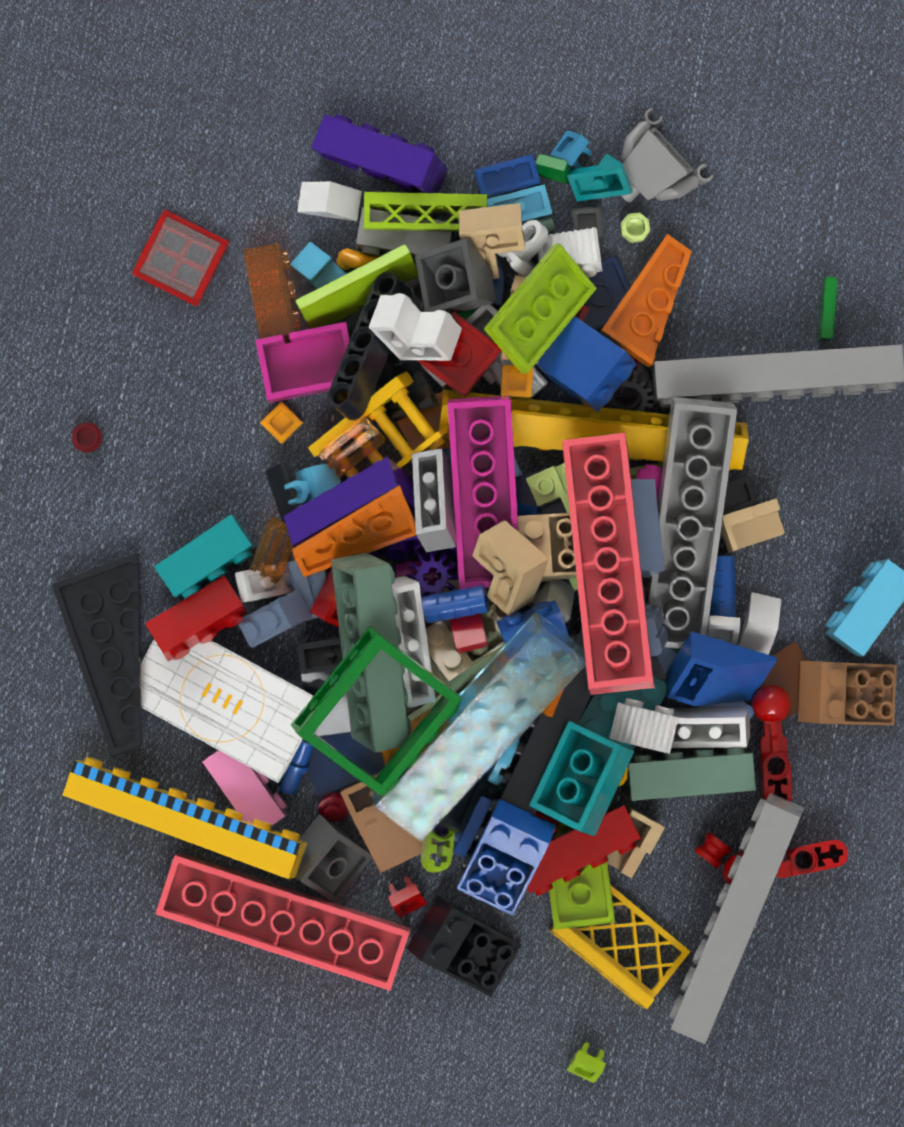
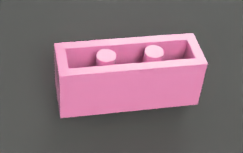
[202,750,288,825]

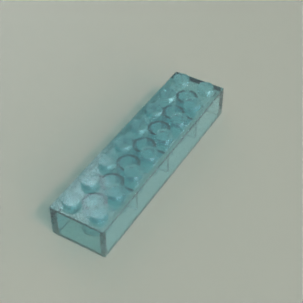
[371,612,586,841]

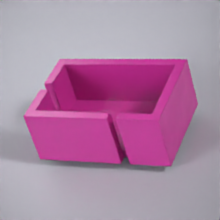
[255,322,350,403]

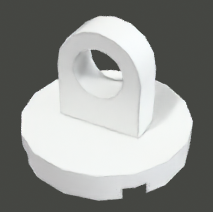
[498,220,548,277]

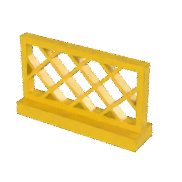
[548,885,691,1009]

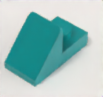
[567,154,633,202]

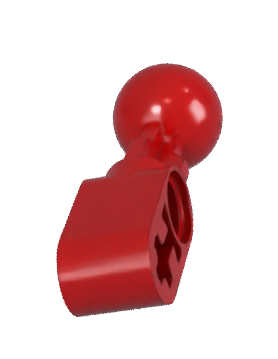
[752,684,792,802]
[723,840,848,885]

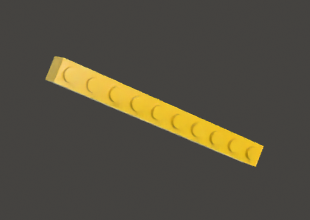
[438,389,749,470]

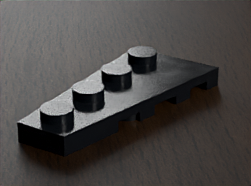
[359,305,440,423]

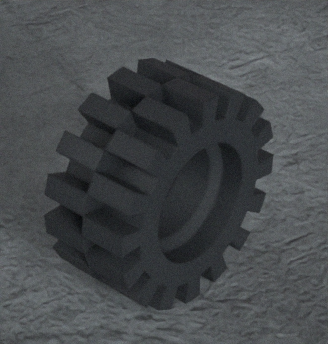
[603,365,654,412]

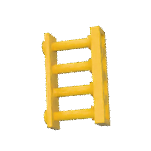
[308,372,449,478]

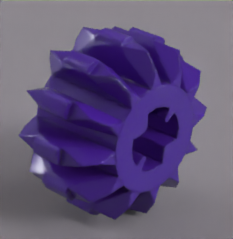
[406,551,459,600]

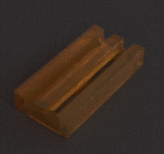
[319,416,385,477]
[249,516,293,584]

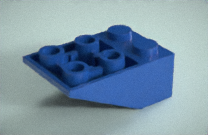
[667,631,777,706]
[457,799,556,916]

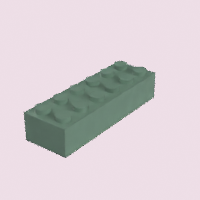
[331,552,411,753]

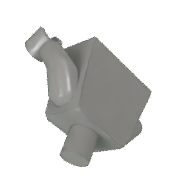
[621,108,713,203]

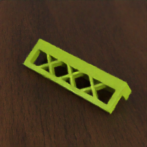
[364,192,487,232]

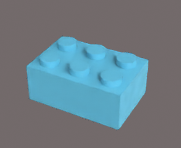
[825,559,904,656]

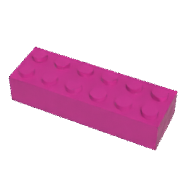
[448,396,518,589]

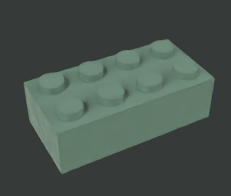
[626,748,756,801]

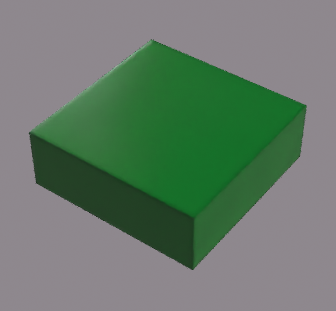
[535,154,570,185]

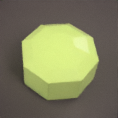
[620,212,650,243]

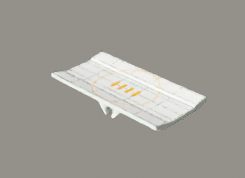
[141,640,313,783]

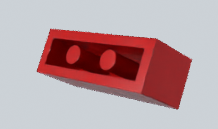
[145,576,247,662]

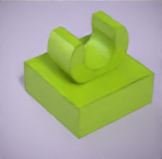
[567,1042,606,1083]

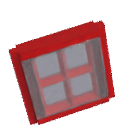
[132,209,230,307]

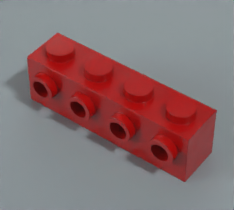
[526,805,641,896]

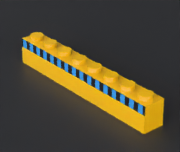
[62,757,307,879]

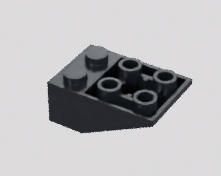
[297,638,351,736]
[407,896,522,997]

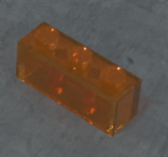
[243,243,302,339]

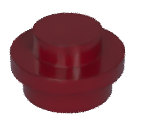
[72,422,103,453]
[318,792,348,822]

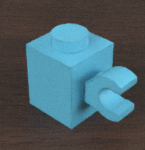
[284,462,341,505]

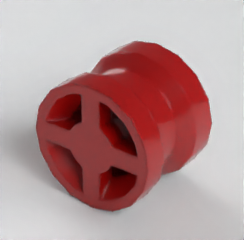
[693,831,732,869]

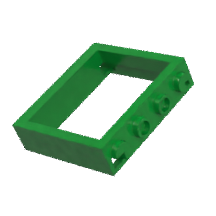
[291,626,462,797]

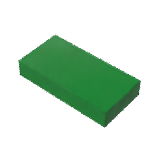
[817,277,838,342]

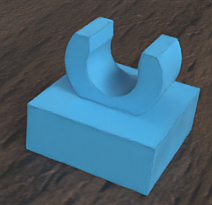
[550,130,592,168]

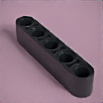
[327,272,412,421]

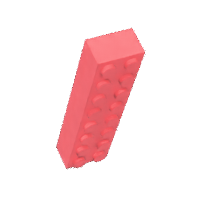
[562,433,655,695]
[155,852,410,991]

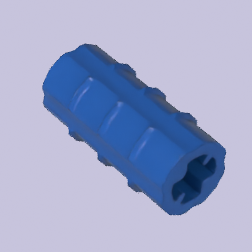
[709,556,737,617]
[422,585,489,623]

